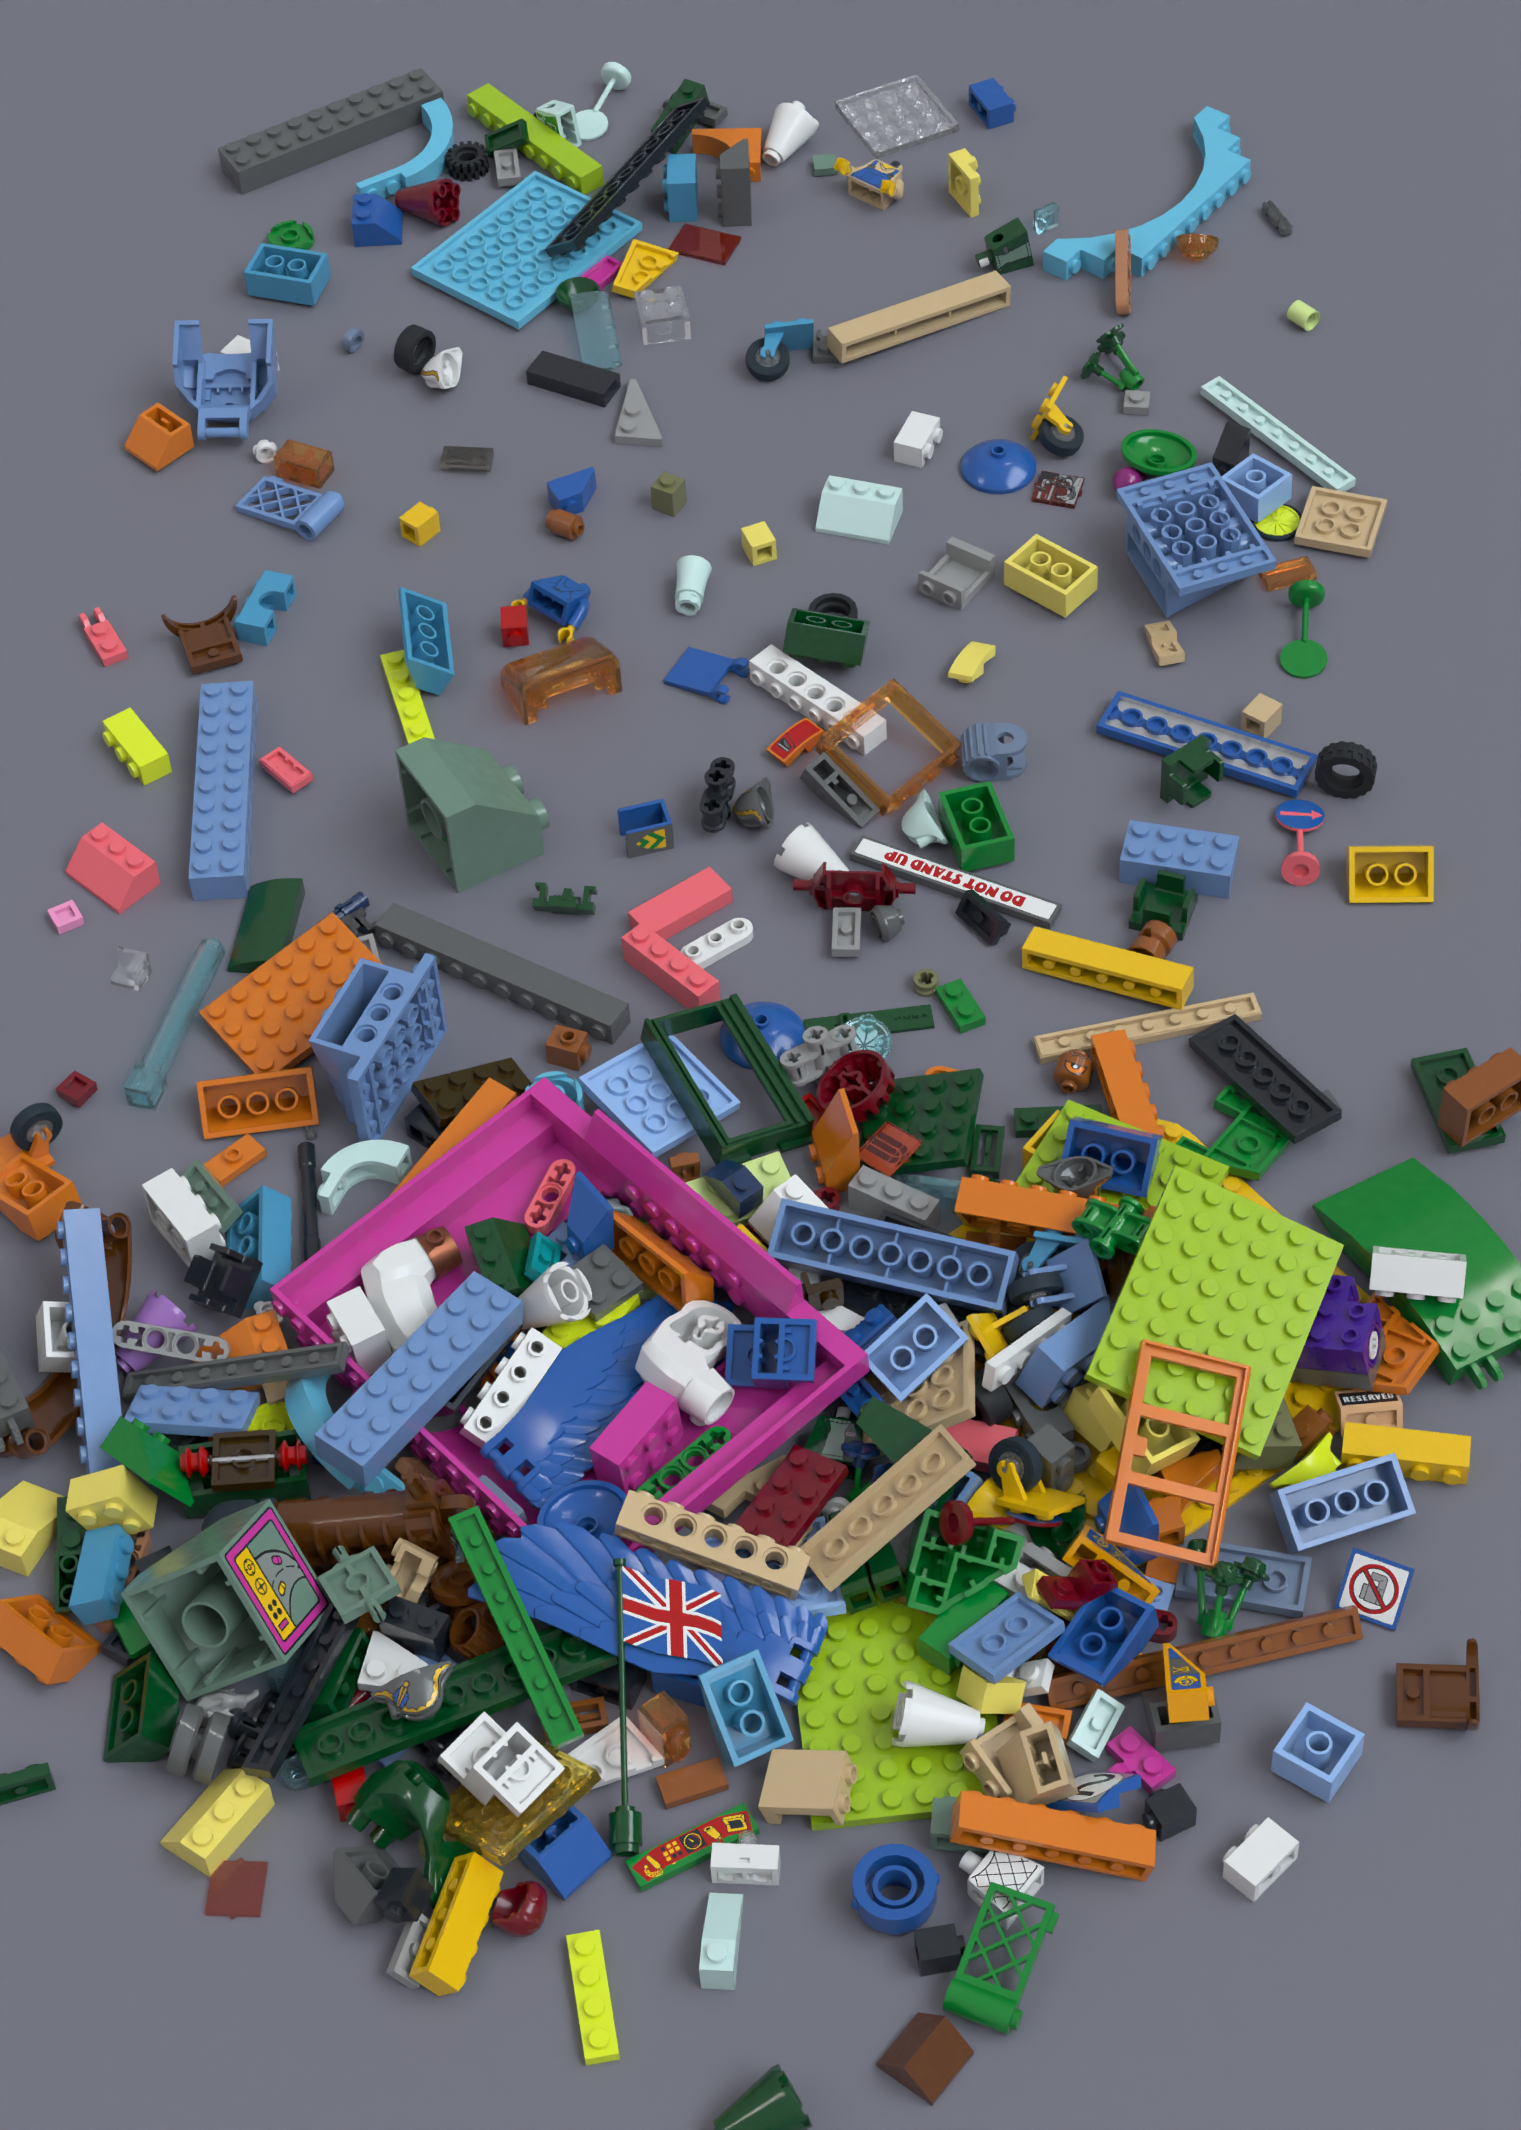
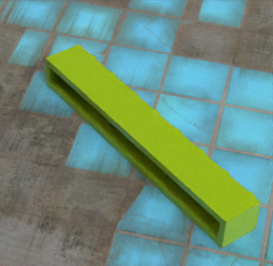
[467,83,604,195]

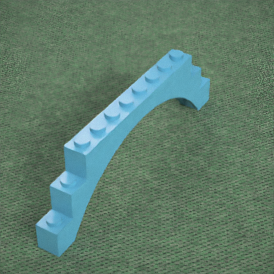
[1043,106,1251,281]

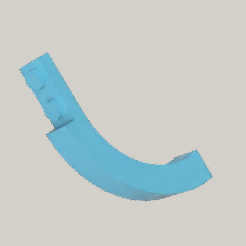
[356,98,454,198]
[285,1374,405,1493]

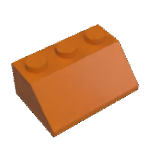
[0,1594,102,1685]

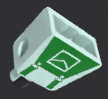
[534,100,582,147]

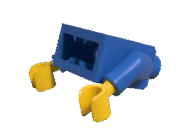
[511,575,591,648]

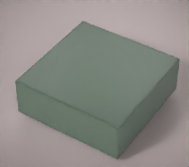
[812,153,838,176]

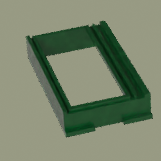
[640,993,815,1165]

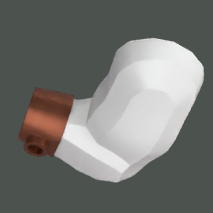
[361,1226,463,1354]

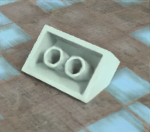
[815,475,903,545]

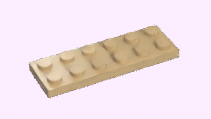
[800,1424,977,1592]

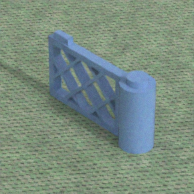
[235,475,345,541]

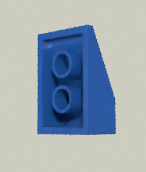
[1048,1587,1159,1687]

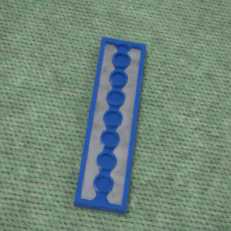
[1096,691,1318,798]

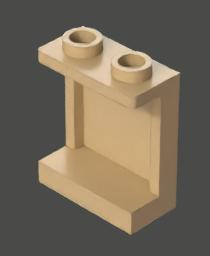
[959,1703,1044,1798]
[758,1749,858,1825]

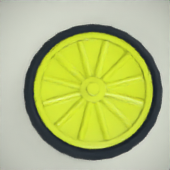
[1250,503,1302,541]

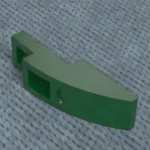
[55,1496,87,1614]

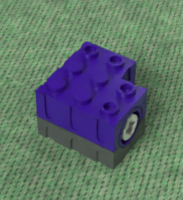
[1290,1275,1386,1391]

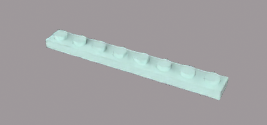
[1200,376,1356,492]

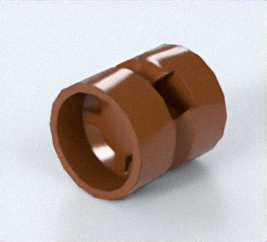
[1128,920,1177,960]

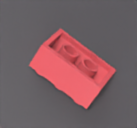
[66,822,161,914]

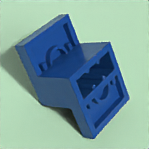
[725,1317,818,1389]

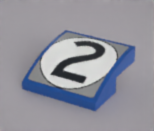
[1048,1771,1142,1813]

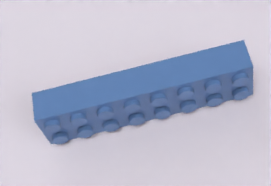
[767,1198,1020,1317]
[314,1271,524,1487]

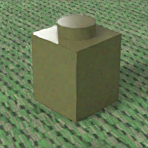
[650,471,687,517]

